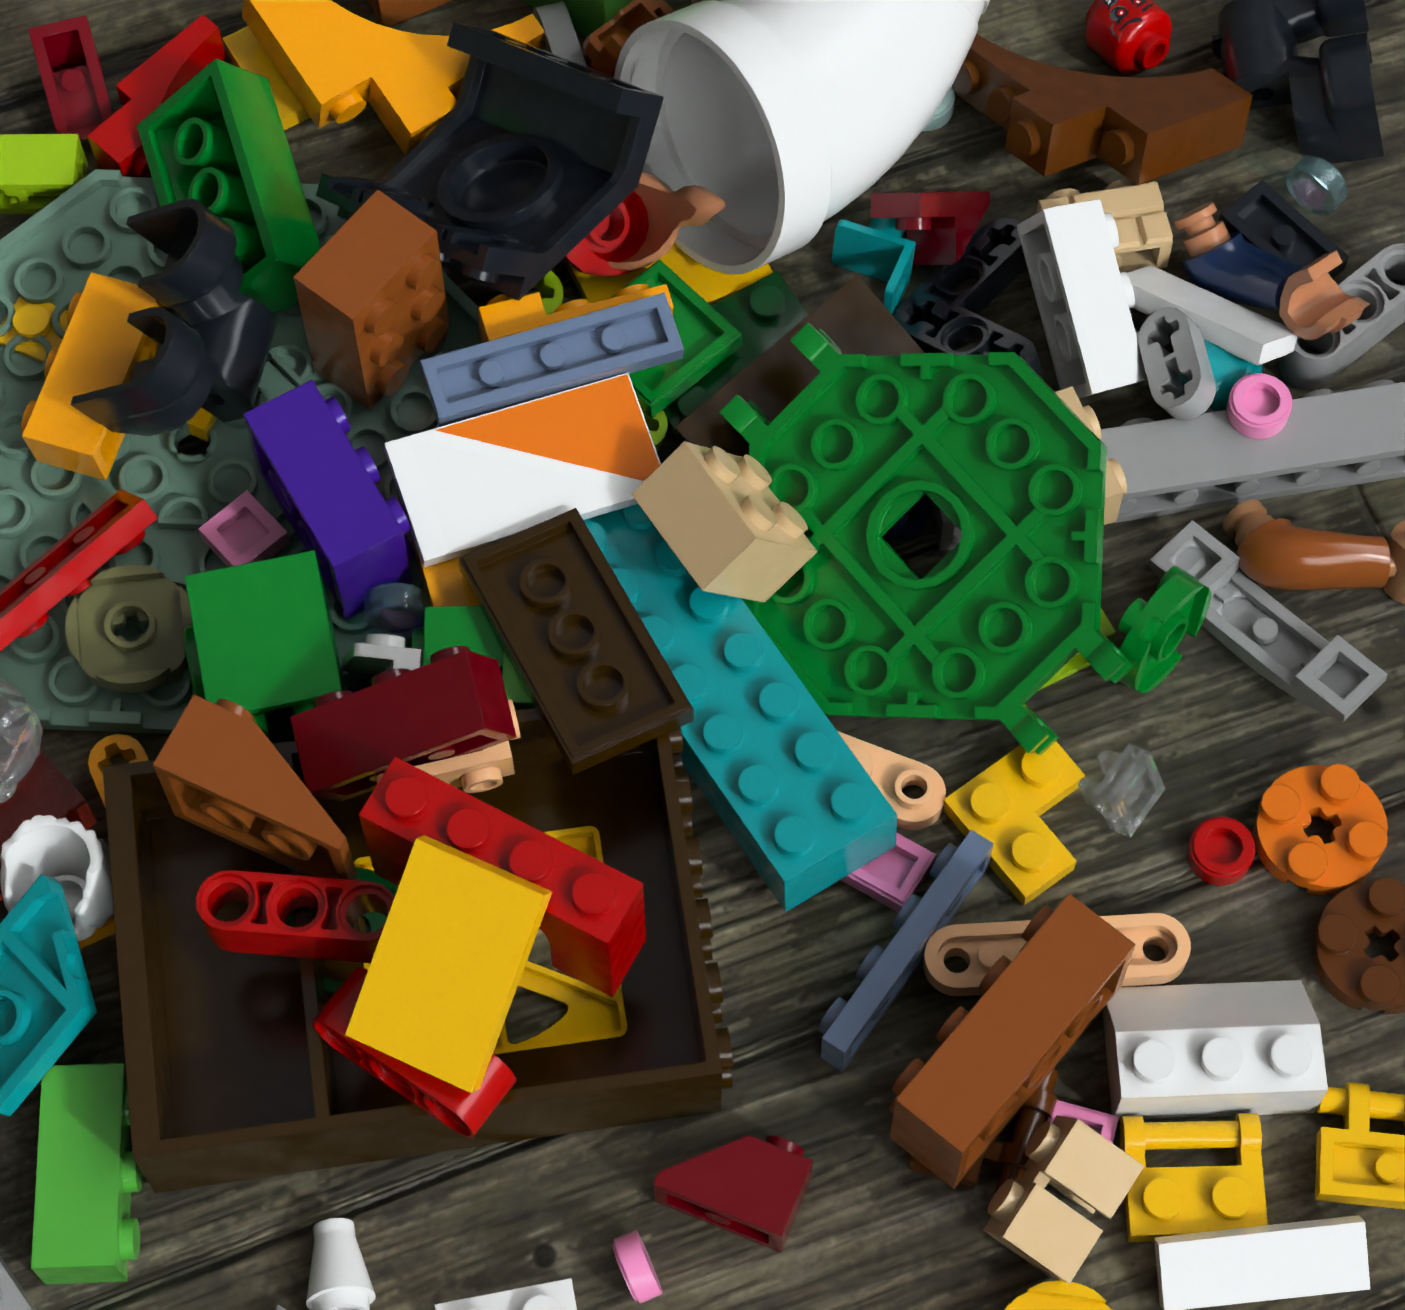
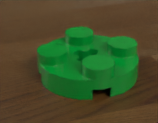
[1118,566,1211,694]

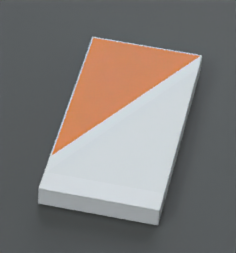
[384,372,661,568]

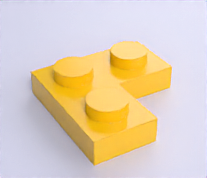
[943,741,1086,907]

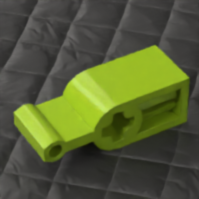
[0,134,88,214]

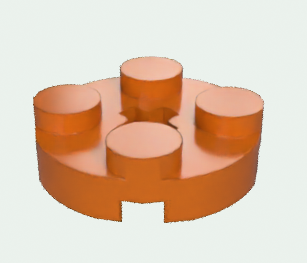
[1253,764,1388,896]

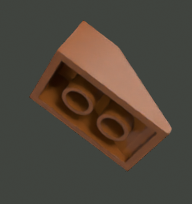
[153,695,359,880]

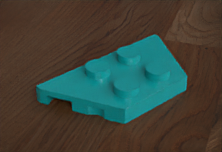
[0,874,97,1116]

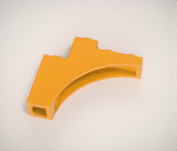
[242,0,545,156]

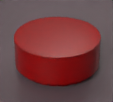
[1187,817,1255,886]

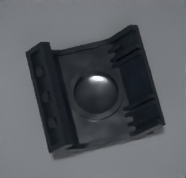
[316,22,664,301]

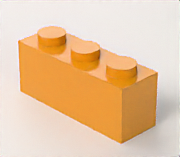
[21,272,170,481]

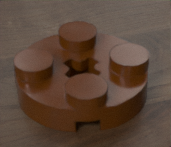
[1312,878,1405,1014]

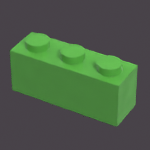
[31,1063,143,1284]

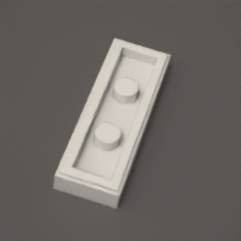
[1127,265,1297,366]
[1154,1215,1370,1310]

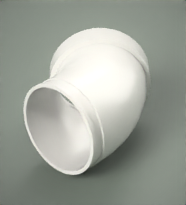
[614,0,990,274]

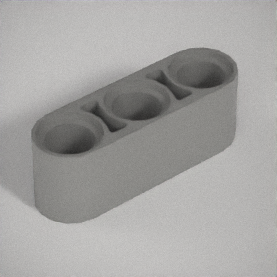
[1278,243,1405,390]

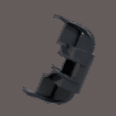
[1212,0,1384,164]
[70,199,277,436]

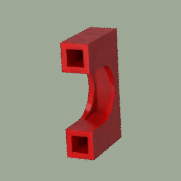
[359,757,646,998]

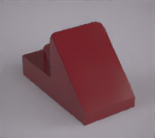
[28,15,114,141]
[871,191,990,265]

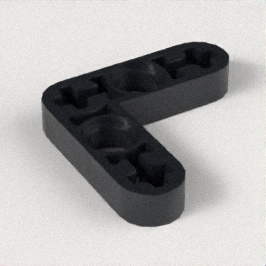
[894,217,1043,378]

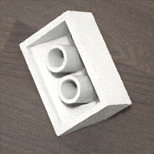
[1016,199,1148,398]
[1102,980,1328,1121]

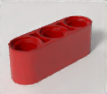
[196,870,395,963]
[312,967,516,1138]

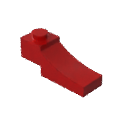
[87,14,227,178]

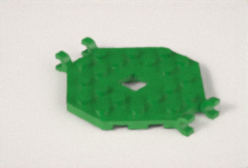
[720,323,1135,755]

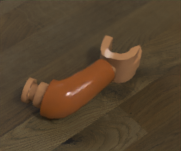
[1223,499,1405,605]

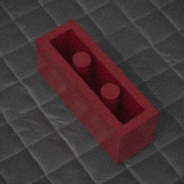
[290,646,517,802]

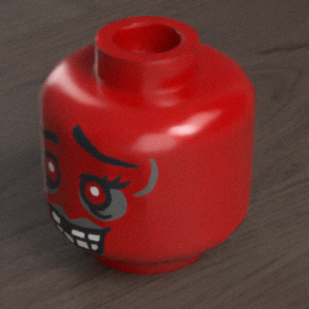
[1085,0,1172,75]

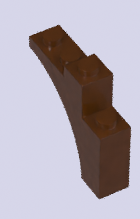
[952,33,1253,185]

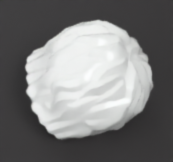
[0,815,114,941]

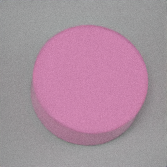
[1226,373,1292,439]
[612,1229,663,1304]

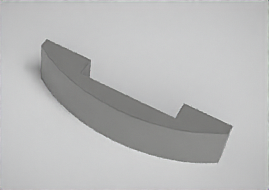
[1149,520,1388,722]

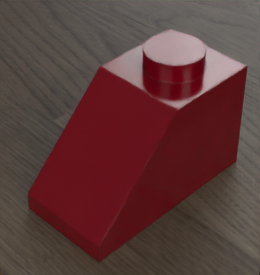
[653,1135,813,1253]

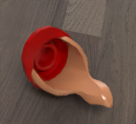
[564,172,725,276]

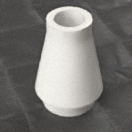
[306,1218,376,1310]

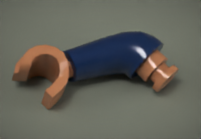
[1173,202,1370,340]

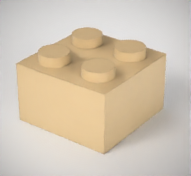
[631,441,818,603]

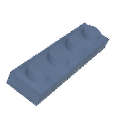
[420,292,684,427]
[818,829,994,1073]

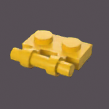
[1315,1082,1405,1210]

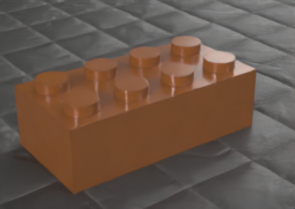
[889,893,1136,1189]

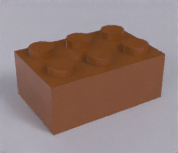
[293,190,450,410]

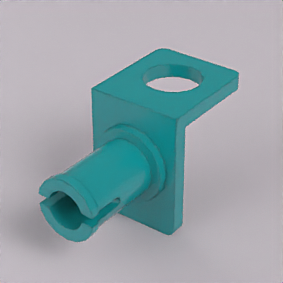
[832,218,916,316]

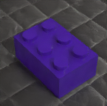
[243,380,416,619]

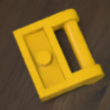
[1120,1113,1268,1242]

